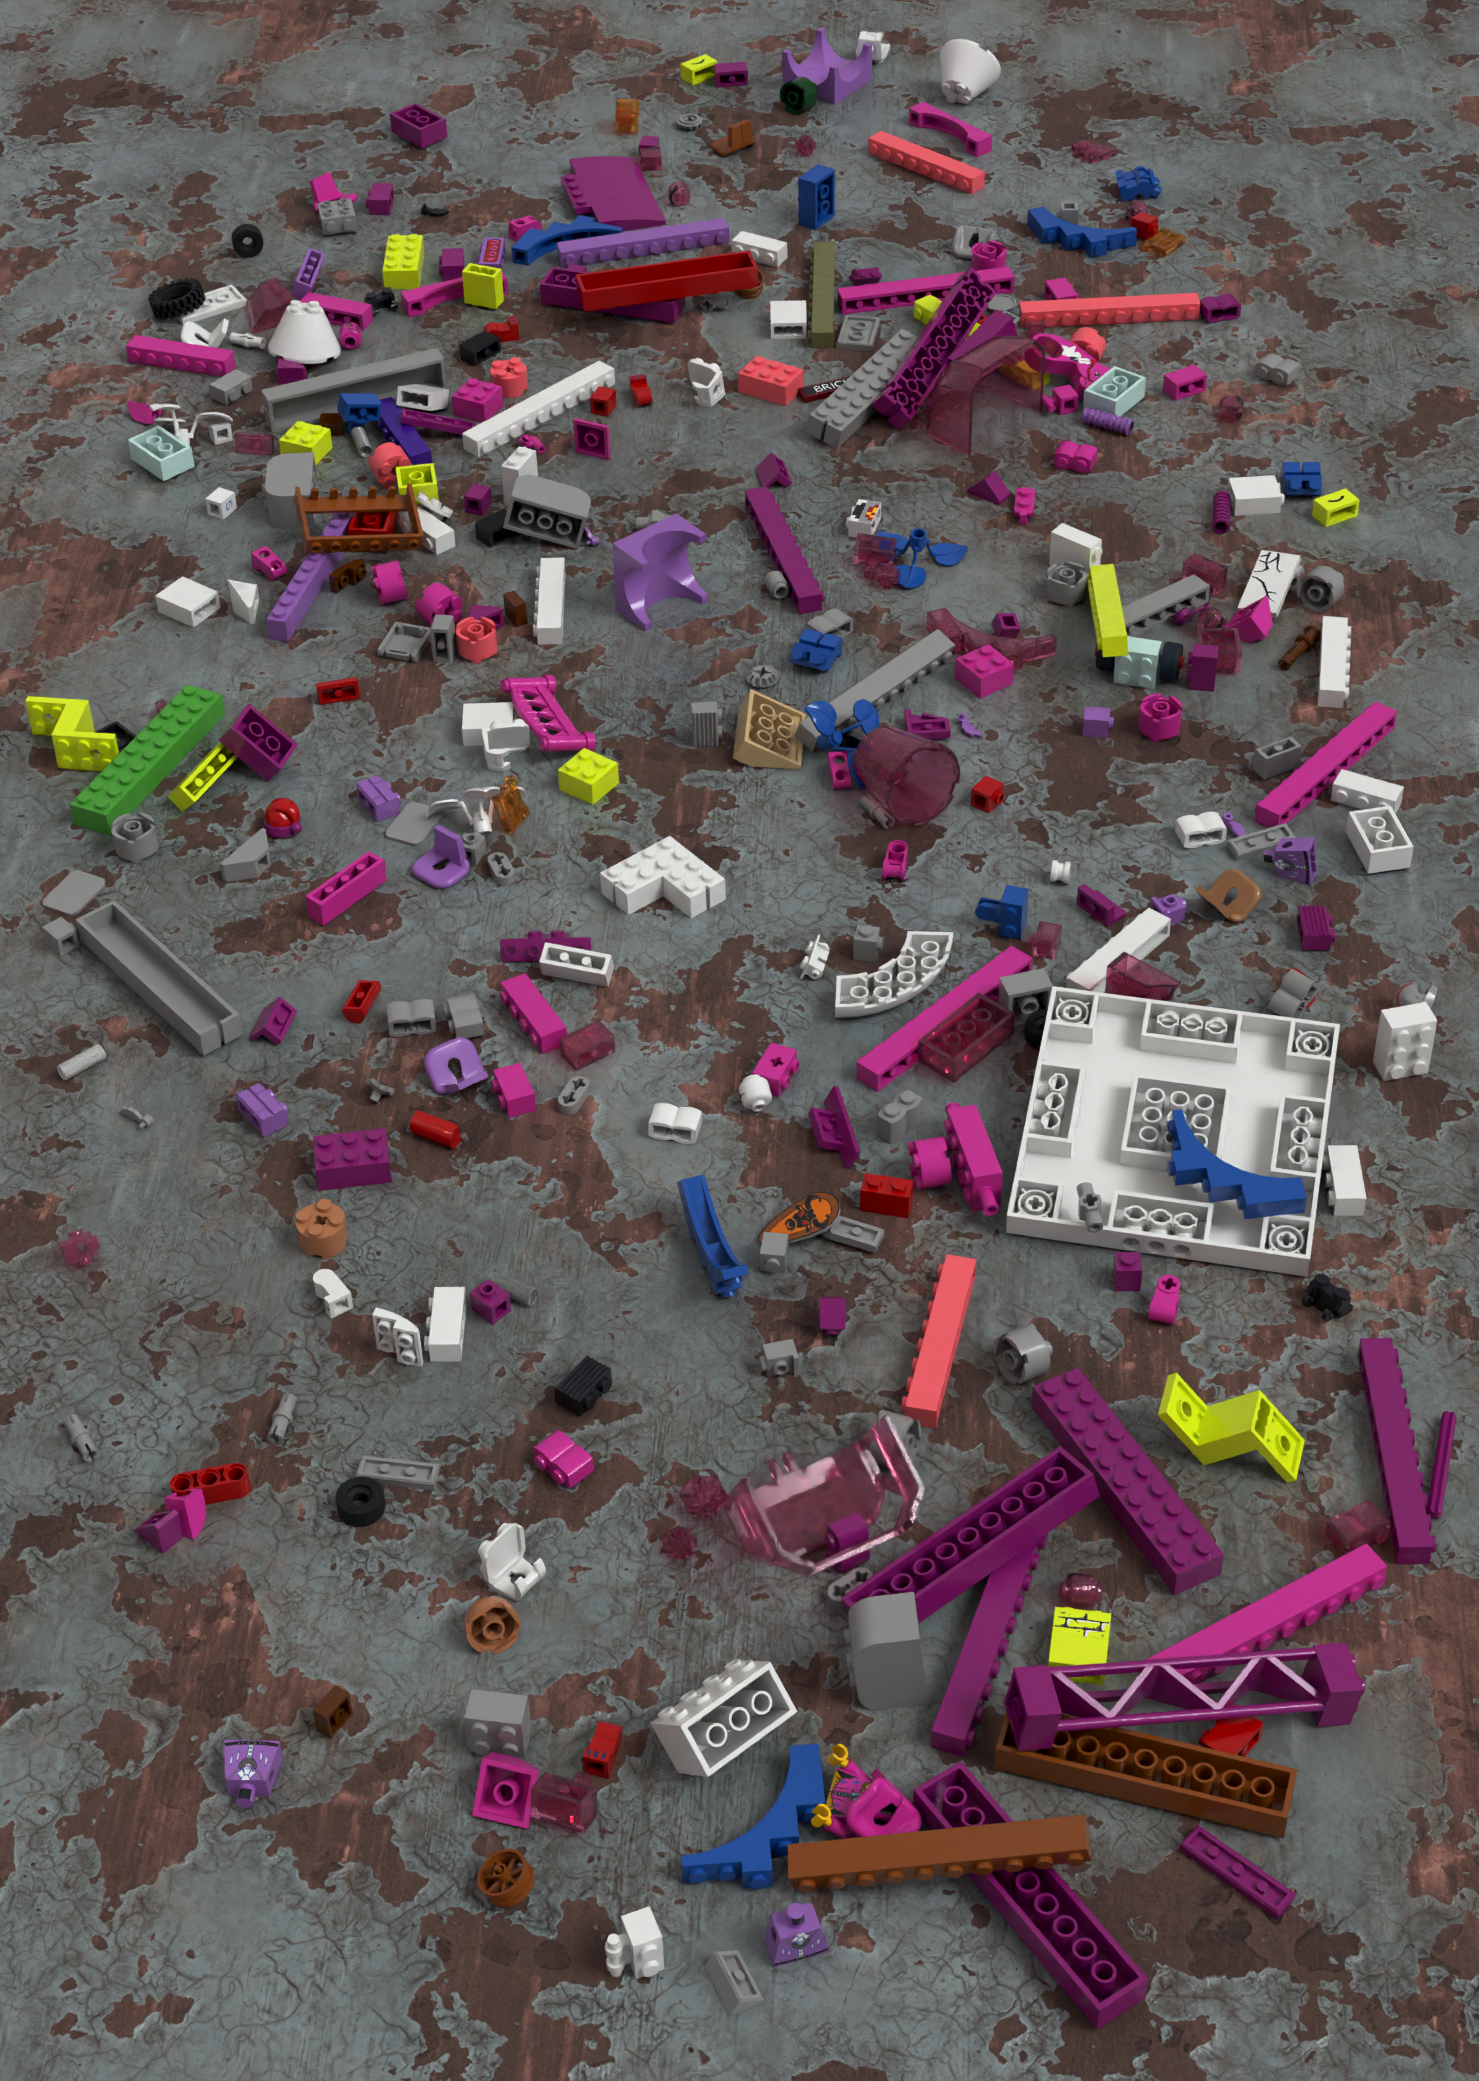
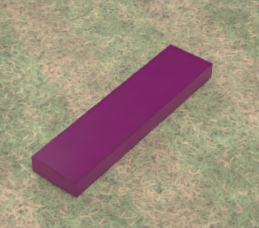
[401,409,475,434]
[1179,1825,1296,1919]

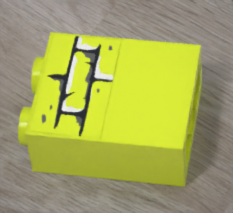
[1048,1607,1111,1686]

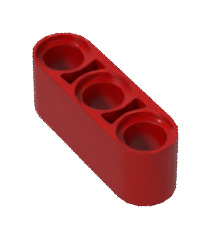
[170,1463,251,1505]

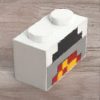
[846,499,881,540]

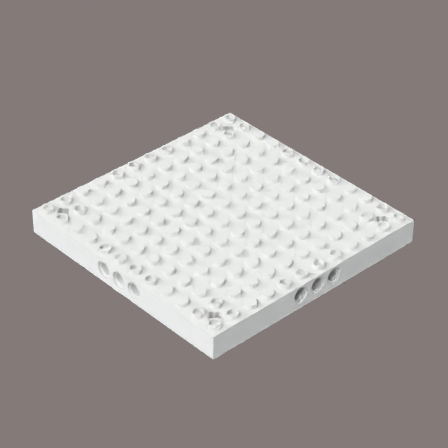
[1006,986,1340,1277]

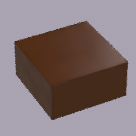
[319,413,345,436]
[503,591,528,627]
[313,1685,353,1739]

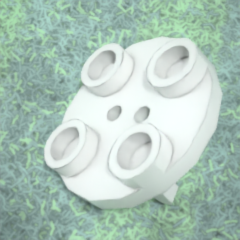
[416,492,453,521]

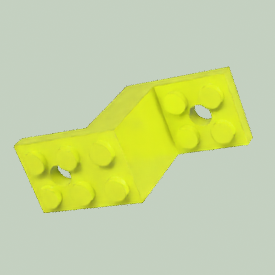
[25,696,119,771]
[1158,1373,1305,1483]

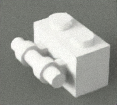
[605,1906,664,1979]

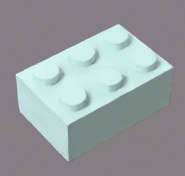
[1083,366,1146,416]
[128,425,195,481]

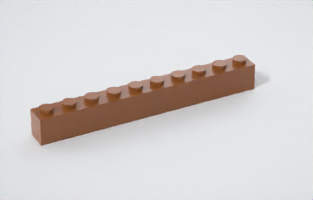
[788,1815,1092,1893]

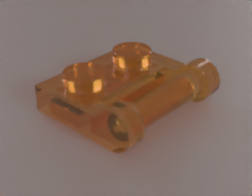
[1140,228,1186,256]
[491,775,530,834]

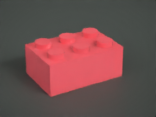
[738,356,804,406]

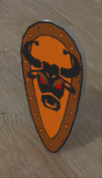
[758,1192,841,1244]

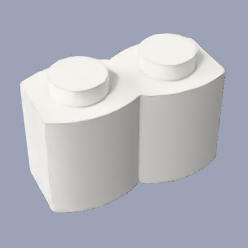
[1175,812,1227,848]
[648,1103,702,1144]

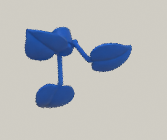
[876,528,968,589]
[804,699,880,790]

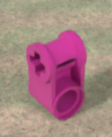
[882,840,908,881]
[1148,1275,1180,1325]

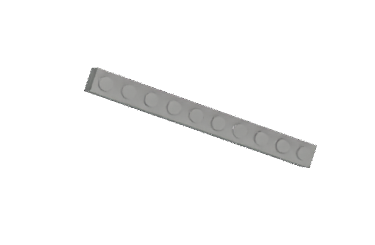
[795,629,955,752]

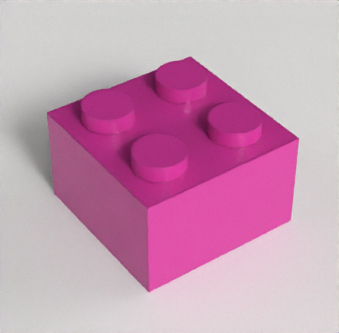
[452,378,504,423]
[955,644,1014,699]

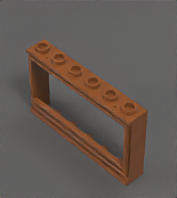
[294,484,424,553]

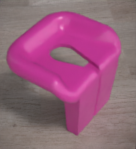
[310,172,358,213]
[846,1768,922,1837]

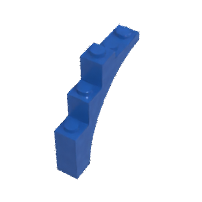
[1027,207,1137,258]
[512,215,623,266]
[1167,1109,1307,1219]
[677,1174,749,1298]
[681,1744,825,1889]

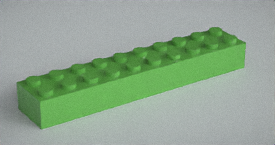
[70,685,225,835]

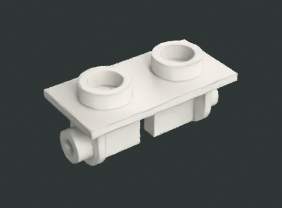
[800,934,830,980]

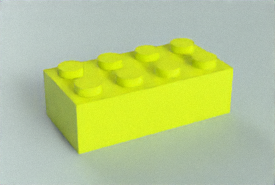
[383,234,424,290]

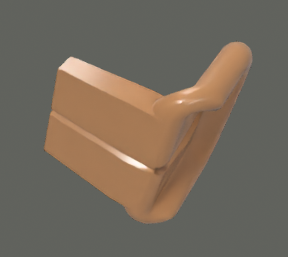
[1195,869,1261,922]

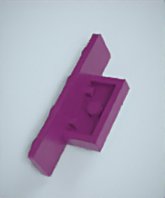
[500,930,591,962]
[808,1086,860,1168]

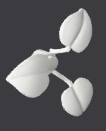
[149,403,233,446]
[426,786,526,836]

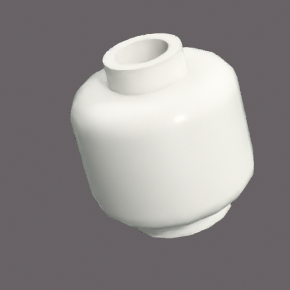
[739,1075,772,1112]

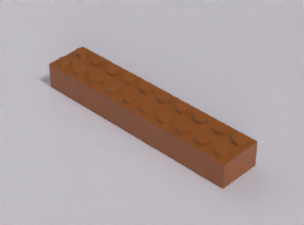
[994,1710,1297,1838]

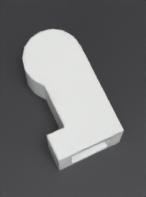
[313,1269,353,1319]

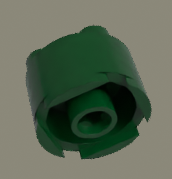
[780,77,817,114]

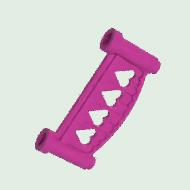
[500,675,596,752]

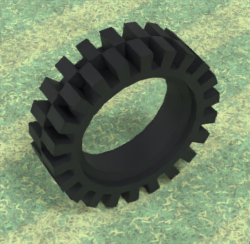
[148,278,206,319]

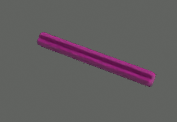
[1426,1411,1457,1519]

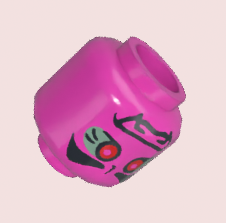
[339,322,362,349]

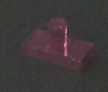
[235,431,274,455]

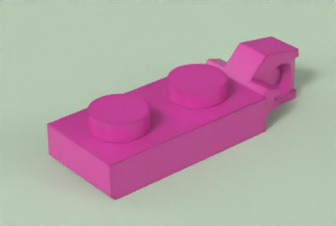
[1014,487,1035,525]

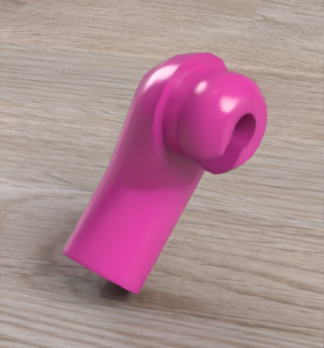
[520,434,546,454]

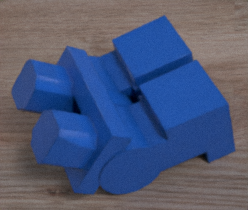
[1115,166,1162,202]
[1280,462,1322,495]
[790,628,842,671]

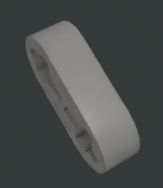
[487,852,515,886]
[558,1076,590,1115]
[827,1567,873,1610]

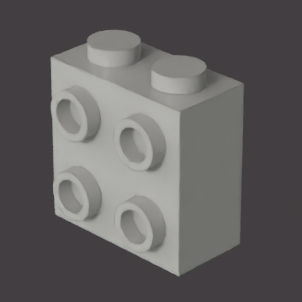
[317,198,357,235]

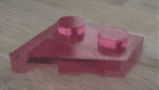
[1071,140,1117,164]

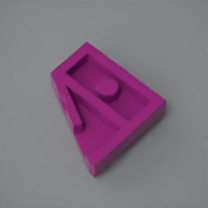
[904,709,951,741]

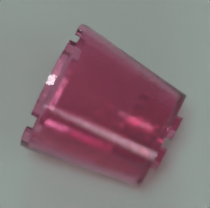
[853,725,960,825]

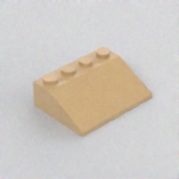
[733,689,806,769]

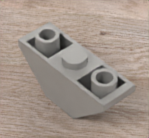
[220,828,271,882]

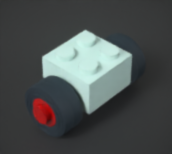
[1094,636,1185,689]

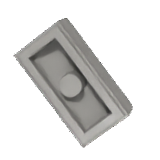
[705,1950,764,2015]

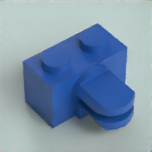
[337,393,382,434]
[975,885,1029,940]

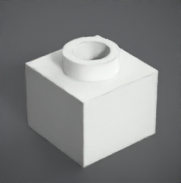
[208,418,233,445]

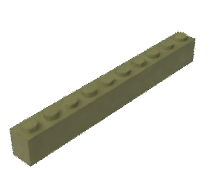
[808,241,835,348]

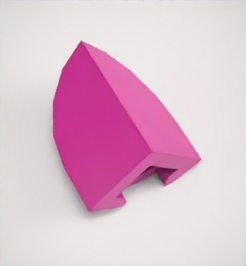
[128,401,162,424]
[164,1489,206,1540]

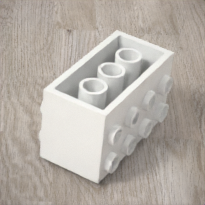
[651,1659,797,1777]

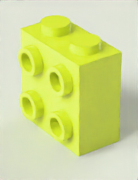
[462,263,504,309]

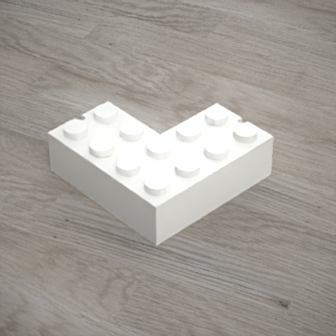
[600,836,726,918]

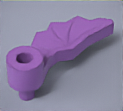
[583,526,599,546]
[957,712,982,738]
[1222,812,1246,837]

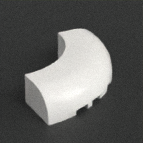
[835,931,953,1018]

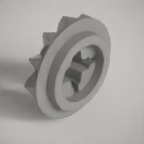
[677,113,703,130]
[746,664,779,688]

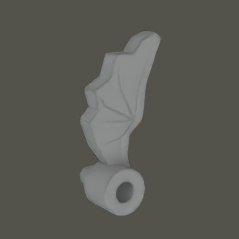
[119,1106,154,1129]

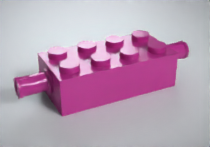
[943,1102,1003,1216]

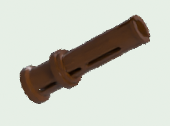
[1278,625,1321,671]

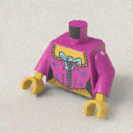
[811,1744,895,1839]

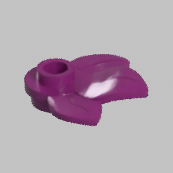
[1172,601,1210,625]

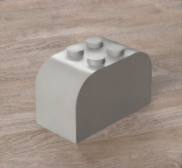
[262,452,318,529]
[503,475,591,549]
[844,1592,929,1710]

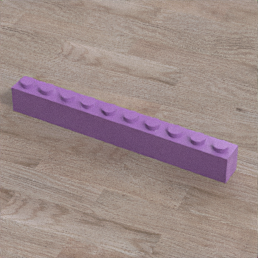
[556,218,729,268]
[266,513,354,642]

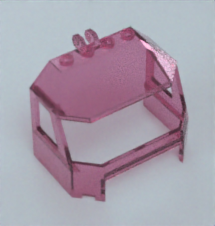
[721,1414,925,1577]

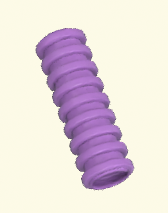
[1082,407,1134,436]

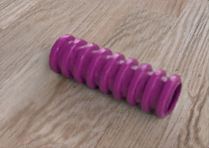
[1212,491,1230,534]

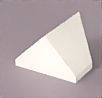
[228,580,259,624]

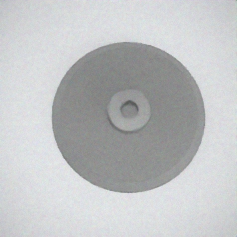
[987,294,1016,312]

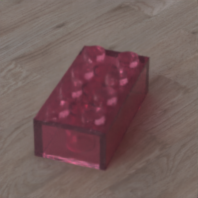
[918,992,1015,1083]

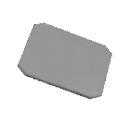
[386,802,443,847]
[43,870,106,917]

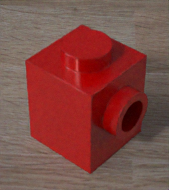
[1131,212,1159,240]
[590,386,617,417]
[971,776,1005,813]

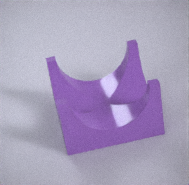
[782,28,872,105]
[612,514,708,632]

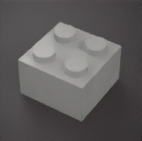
[998,968,1053,1030]
[464,1689,532,1758]

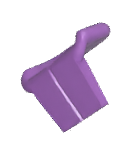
[411,825,470,889]
[424,1037,489,1095]

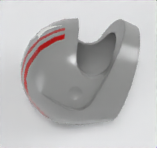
[1394,982,1437,1009]

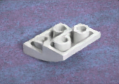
[372,1308,423,1367]

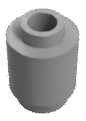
[764,571,789,599]

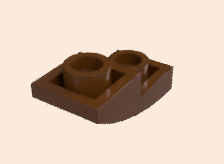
[329,558,367,594]

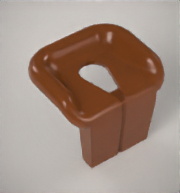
[711,119,755,157]

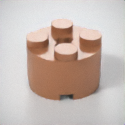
[295,1199,348,1259]

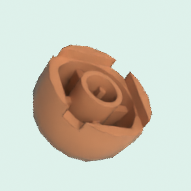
[464,1596,521,1654]

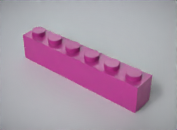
[126,335,236,377]

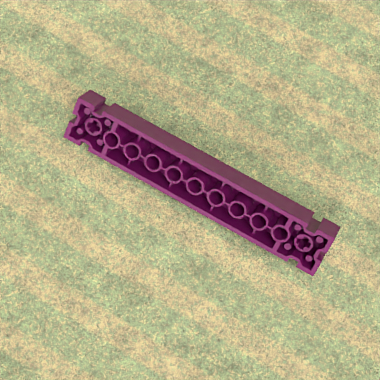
[871,267,997,430]

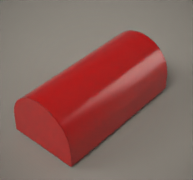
[315,677,360,705]
[342,980,381,1024]
[409,1110,462,1149]

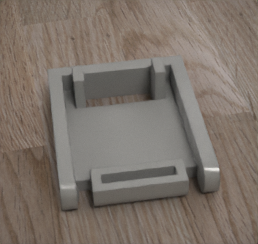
[378,622,431,663]

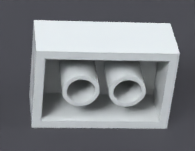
[1346,806,1414,874]
[1373,1002,1437,1081]

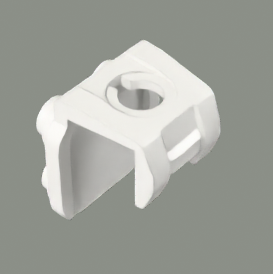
[856,31,890,63]
[688,358,725,407]
[482,719,530,772]
[478,1523,546,1601]

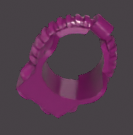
[849,267,882,286]

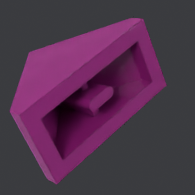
[277,356,307,384]
[968,471,1011,505]
[467,605,504,629]
[135,1509,183,1554]

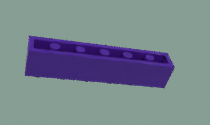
[375,397,432,465]

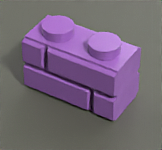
[356,775,401,822]
[236,1083,288,1137]

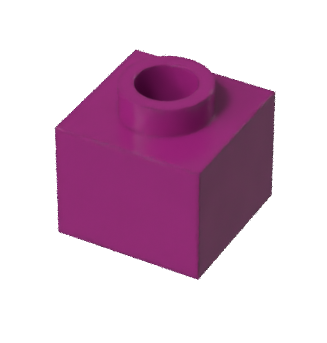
[991,613,1021,639]

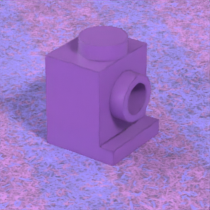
[1150,894,1187,925]

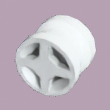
[1050,860,1071,884]

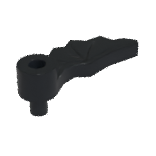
[421,203,449,217]

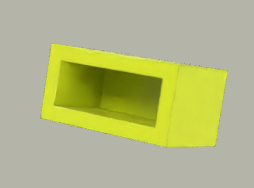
[680,54,717,85]
[1312,488,1360,527]

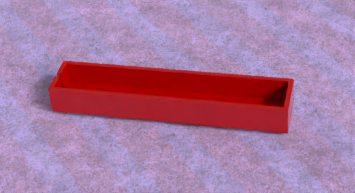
[576,250,758,312]

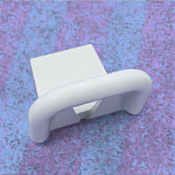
[180,318,229,348]

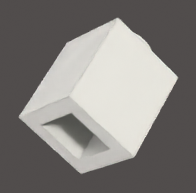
[205,487,237,520]

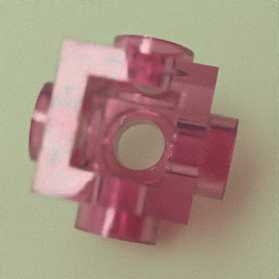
[58,1229,100,1267]
[679,1476,728,1515]

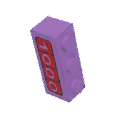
[476,238,506,269]

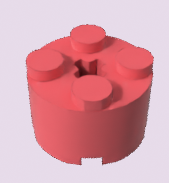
[1069,327,1106,363]
[490,357,528,398]
[368,442,412,489]
[455,617,498,664]

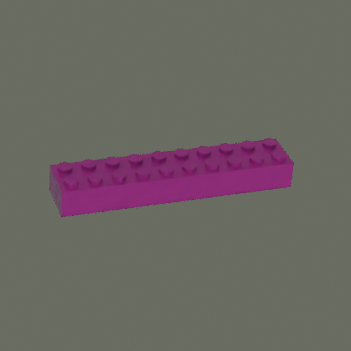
[1032,1368,1224,1595]
[841,1446,1099,1623]
[913,1761,1148,2030]

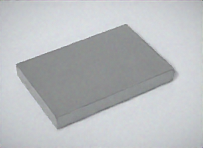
[836,315,880,351]

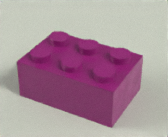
[390,103,447,148]
[218,703,298,782]
[313,1128,392,1191]

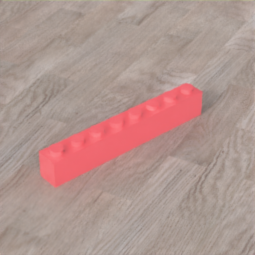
[868,131,985,194]
[901,1254,976,1429]

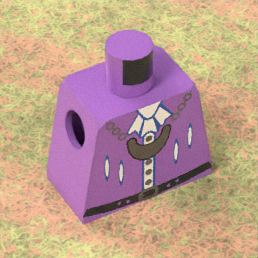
[1264,838,1318,885]
[224,1740,283,1808]
[764,1903,829,1968]

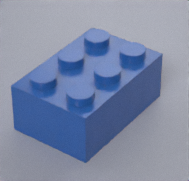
[798,164,835,230]

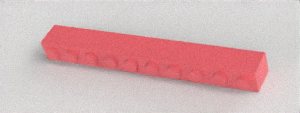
[1019,293,1200,329]

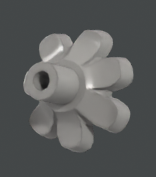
[365,1078,395,1102]

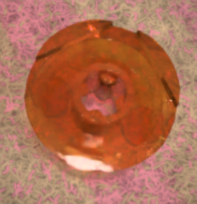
[615,98,639,133]

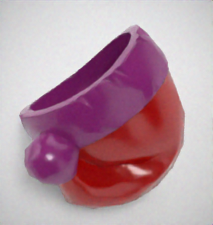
[264,798,302,838]

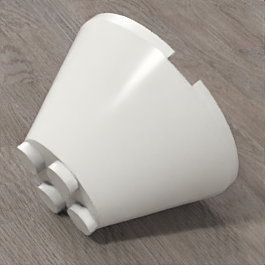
[939,39,1001,104]
[268,300,341,364]

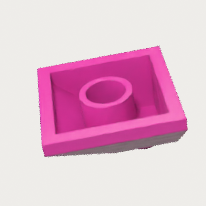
[573,418,610,460]
[1221,596,1273,643]
[472,1752,539,1829]

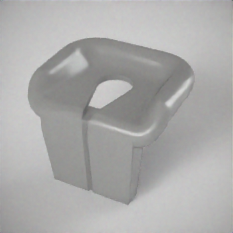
[952,225,996,260]

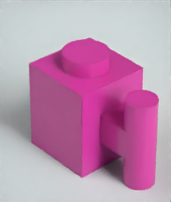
[1040,384,1078,415]

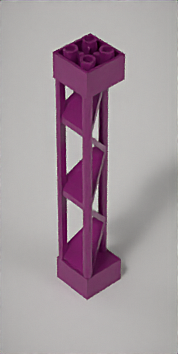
[1004,1643,1365,1751]

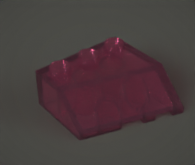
[247,278,297,334]
[1105,952,1181,1002]

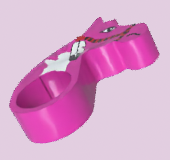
[1024,333,1111,400]

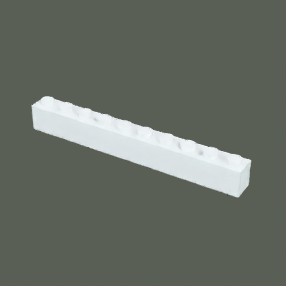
[462,361,615,458]

